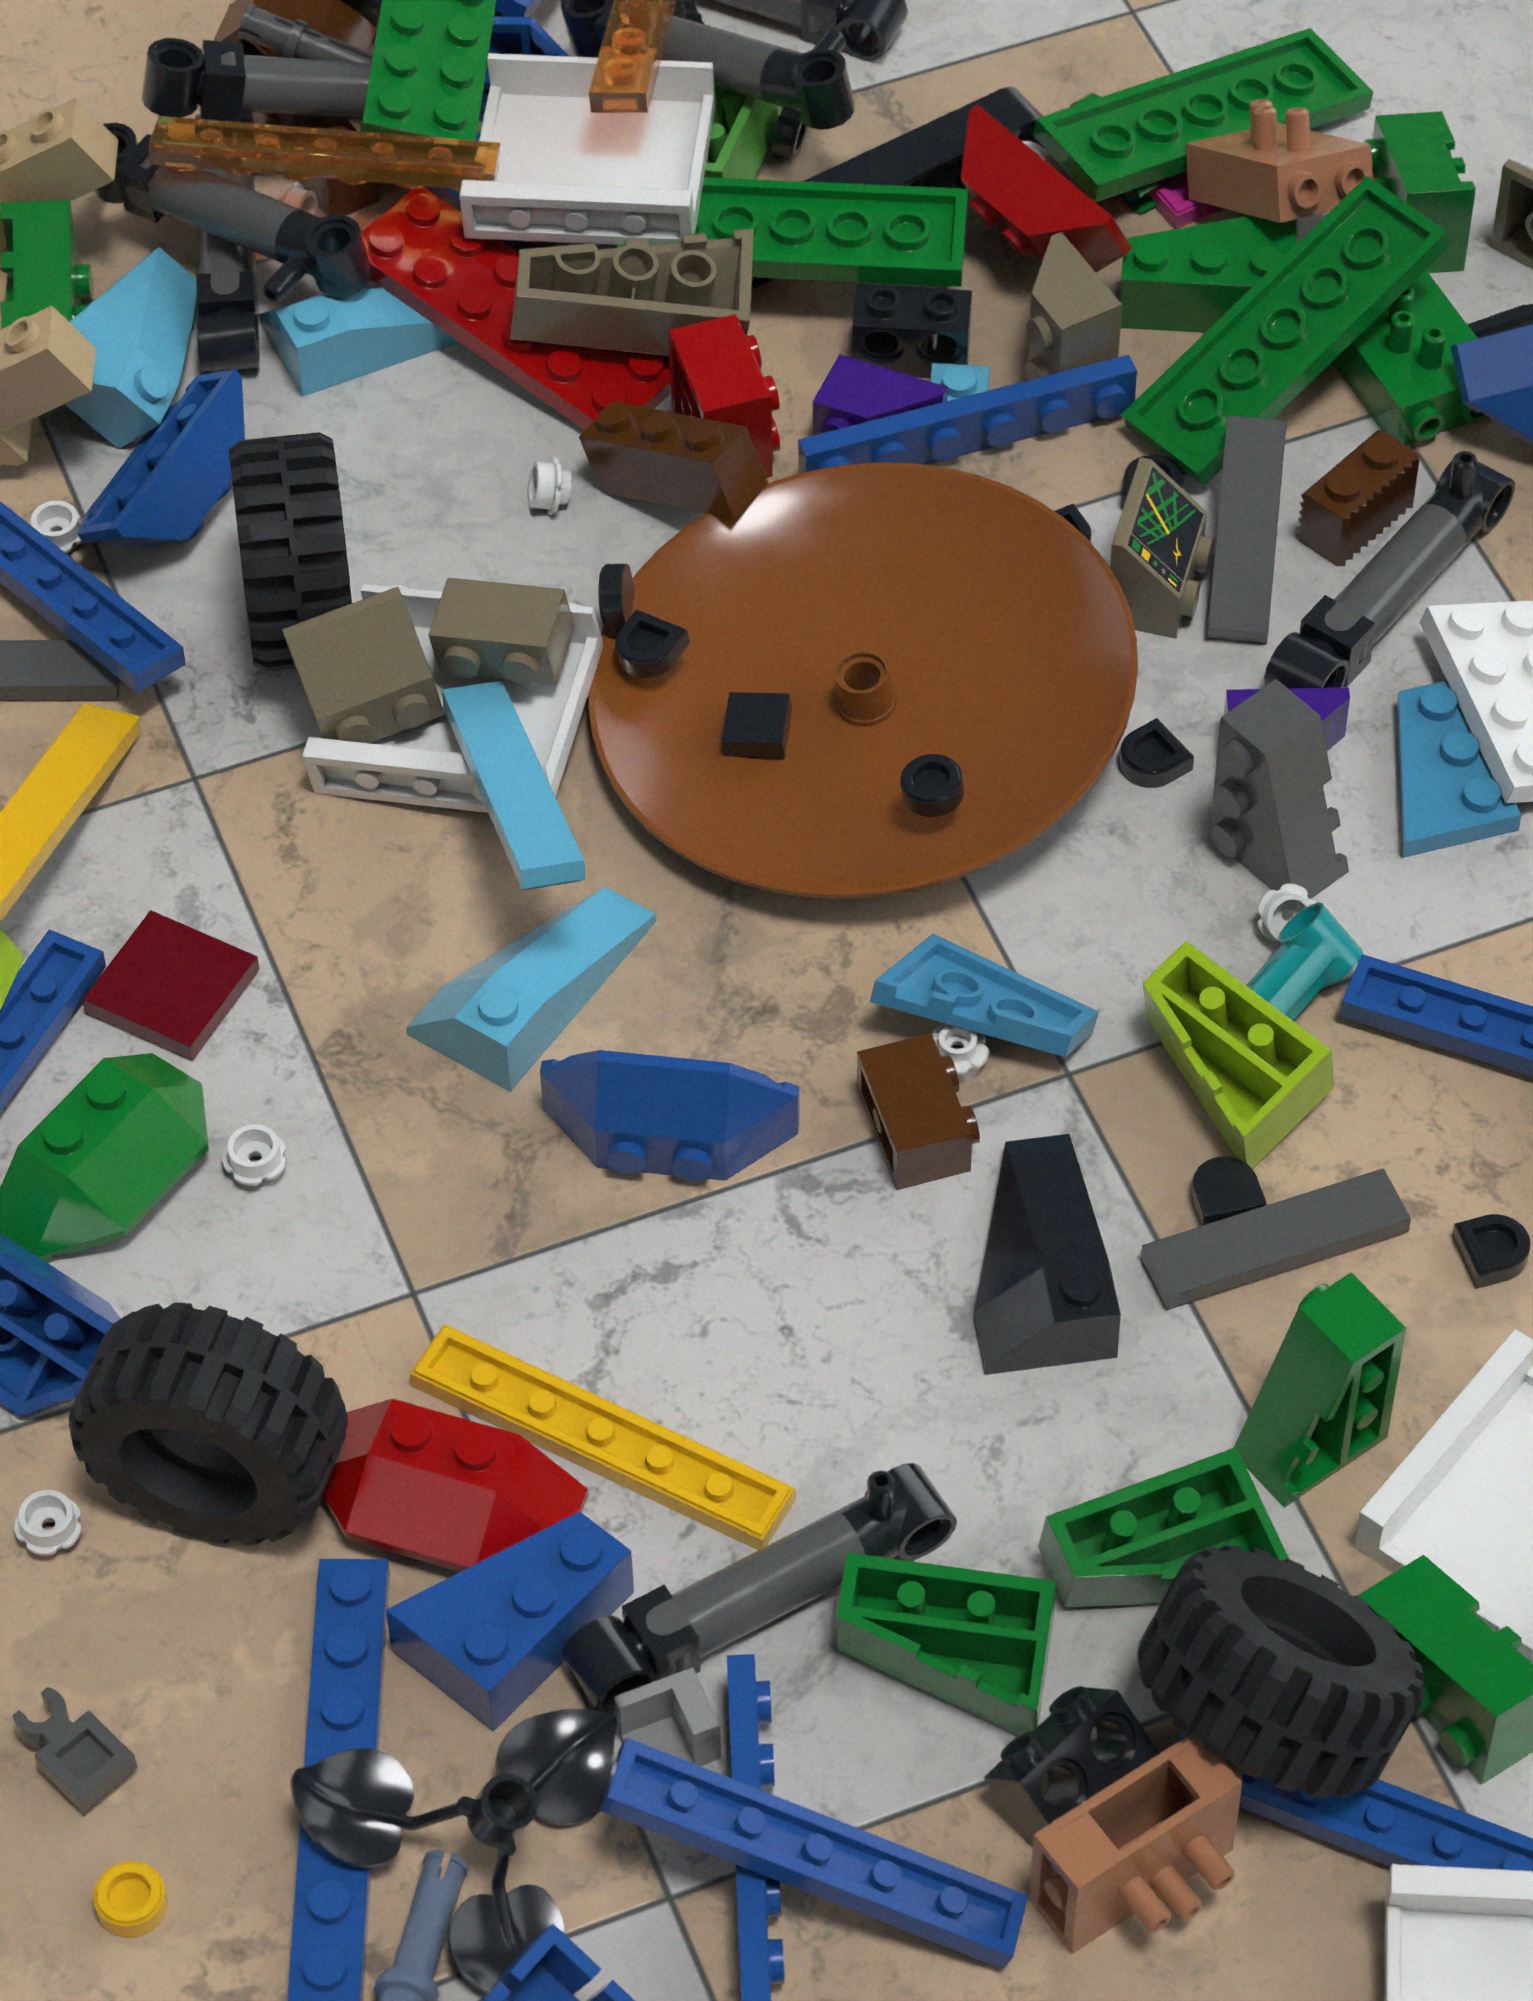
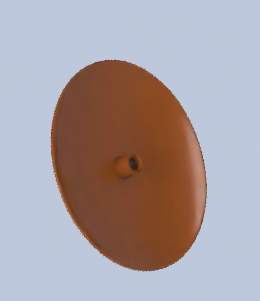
[589,462,1138,899]

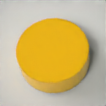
[93,1861,168,1938]

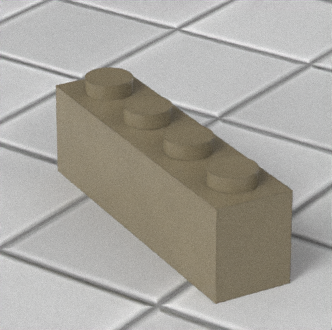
[510,229,754,356]

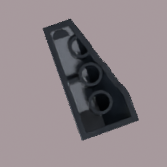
[974,1134,1121,1375]

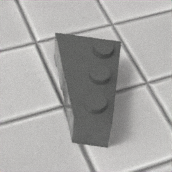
[1209,679,1349,899]

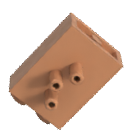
[1185,99,1373,223]
[1029,1735,1243,1954]

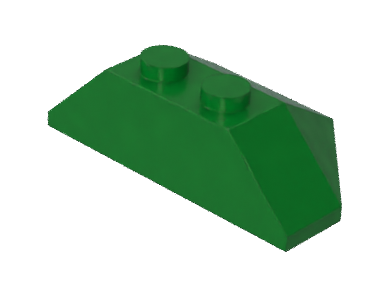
[0,1053,209,1262]

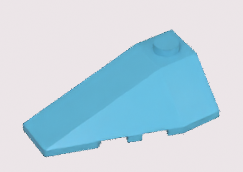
[65,247,197,449]
[259,288,460,396]
[406,887,656,1092]

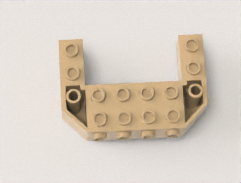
[0,97,118,466]

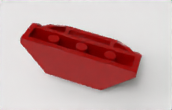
[961,105,1132,273]
[322,1398,588,1572]

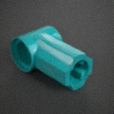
[1246,902,1363,1021]

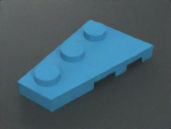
[1396,680,1521,858]
[869,934,1099,1057]

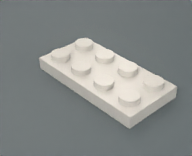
[1419,601,1533,803]

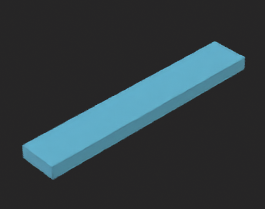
[442,681,585,890]

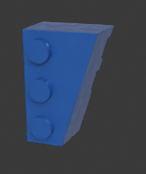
[386,1511,634,1732]

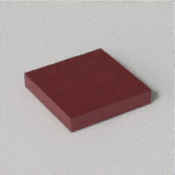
[82,910,260,1060]

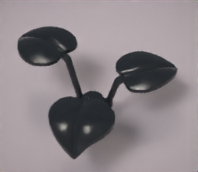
[290,1709,617,1993]

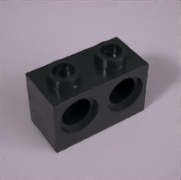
[852,284,972,379]
[984,1686,1160,1845]

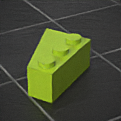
[1142,941,1334,1169]

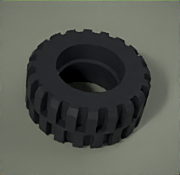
[229,432,352,671]
[68,1302,348,1545]
[1137,1545,1425,1798]

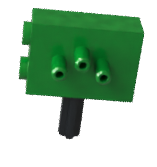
[1332,270,1533,445]

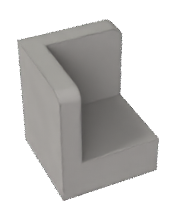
[614,1667,721,1766]

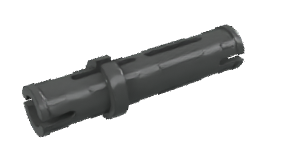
[238,4,373,64]

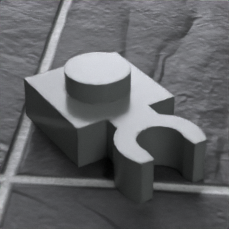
[13,1687,138,1813]

